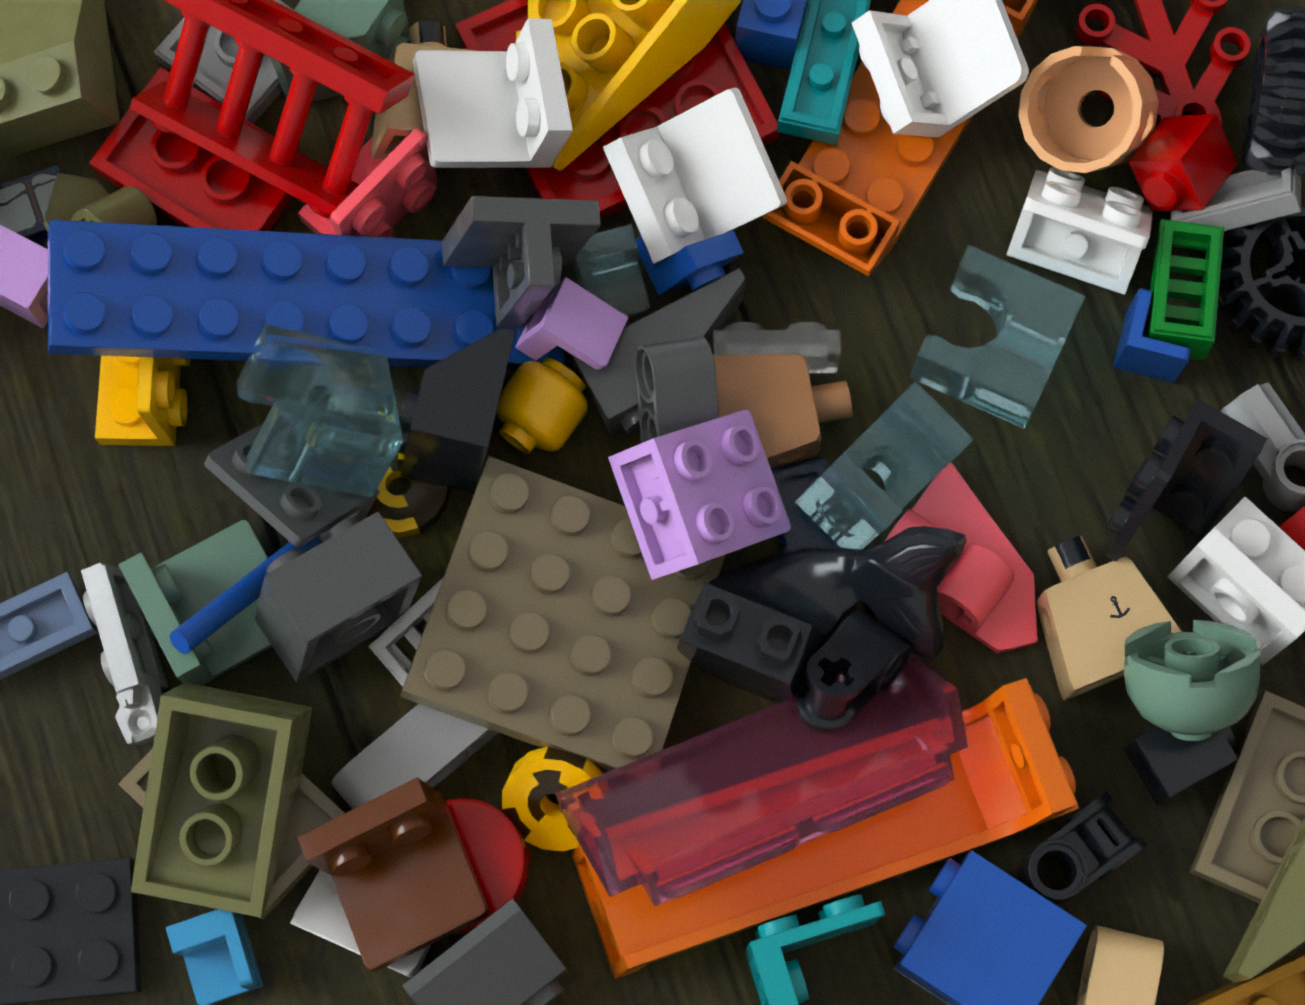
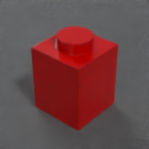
[1128,114,1238,211]

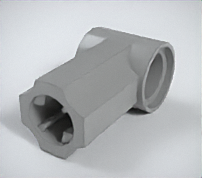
[1221,382,1305,512]

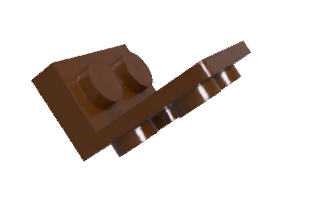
[297,777,489,972]

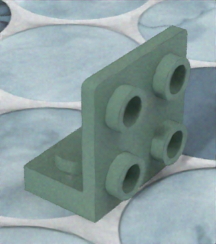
[118,520,272,686]

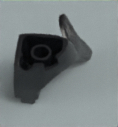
[677,526,966,704]

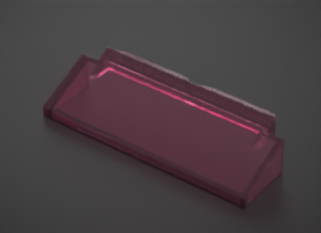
[556,655,968,906]

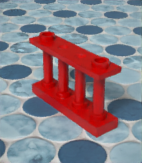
[129,0,415,219]

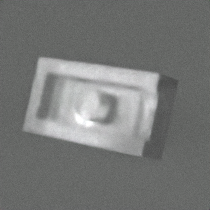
[712,322,841,373]

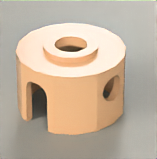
[1018,46,1159,173]

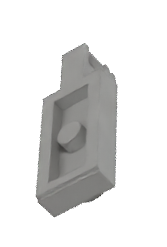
[81,563,168,745]

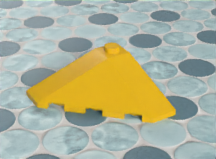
[516,0,742,171]

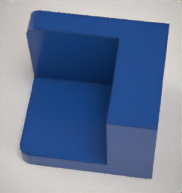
[1113,288,1191,383]

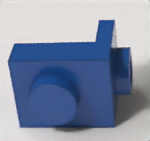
[634,230,744,296]

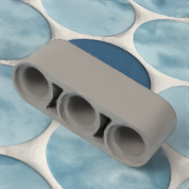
[331,704,498,810]

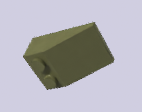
[0,0,120,156]
[131,683,312,918]

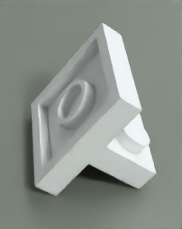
[1168,497,1305,665]

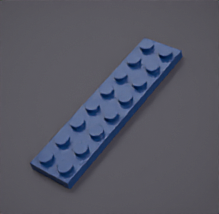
[48,220,565,371]

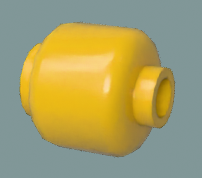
[496,357,588,454]

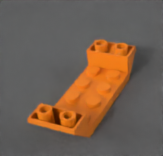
[761,0,1038,277]

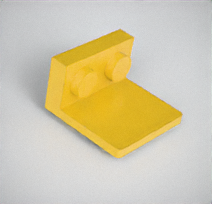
[95,356,191,446]

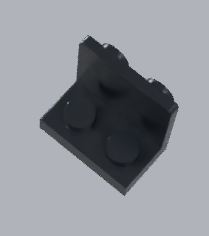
[1105,399,1268,562]

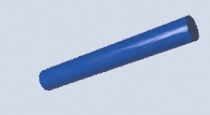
[170,537,321,654]

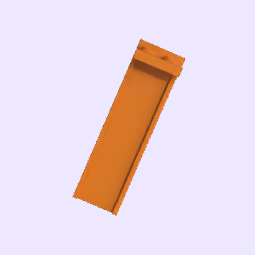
[571,678,1080,979]

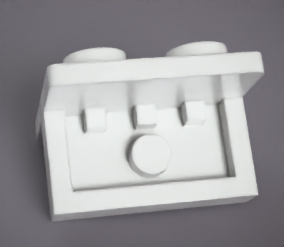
[1006,167,1153,295]

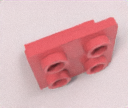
[298,128,438,238]

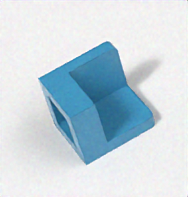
[165,909,264,1005]

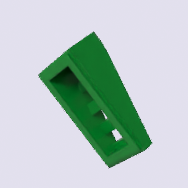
[1145,219,1224,360]

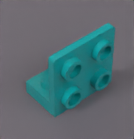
[744,894,886,1005]

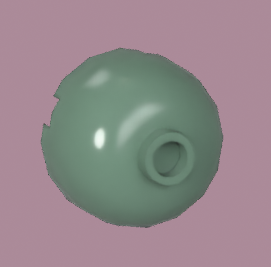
[1124,620,1261,741]

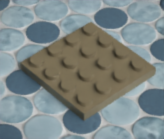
[400,456,726,786]

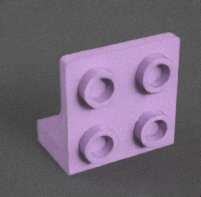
[608,409,791,580]

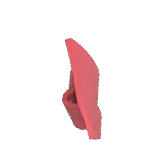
[884,462,1038,654]

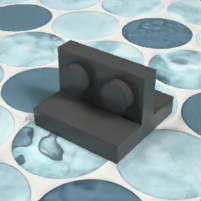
[442,196,601,328]

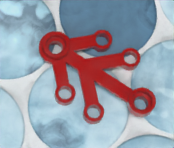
[1075,0,1251,126]

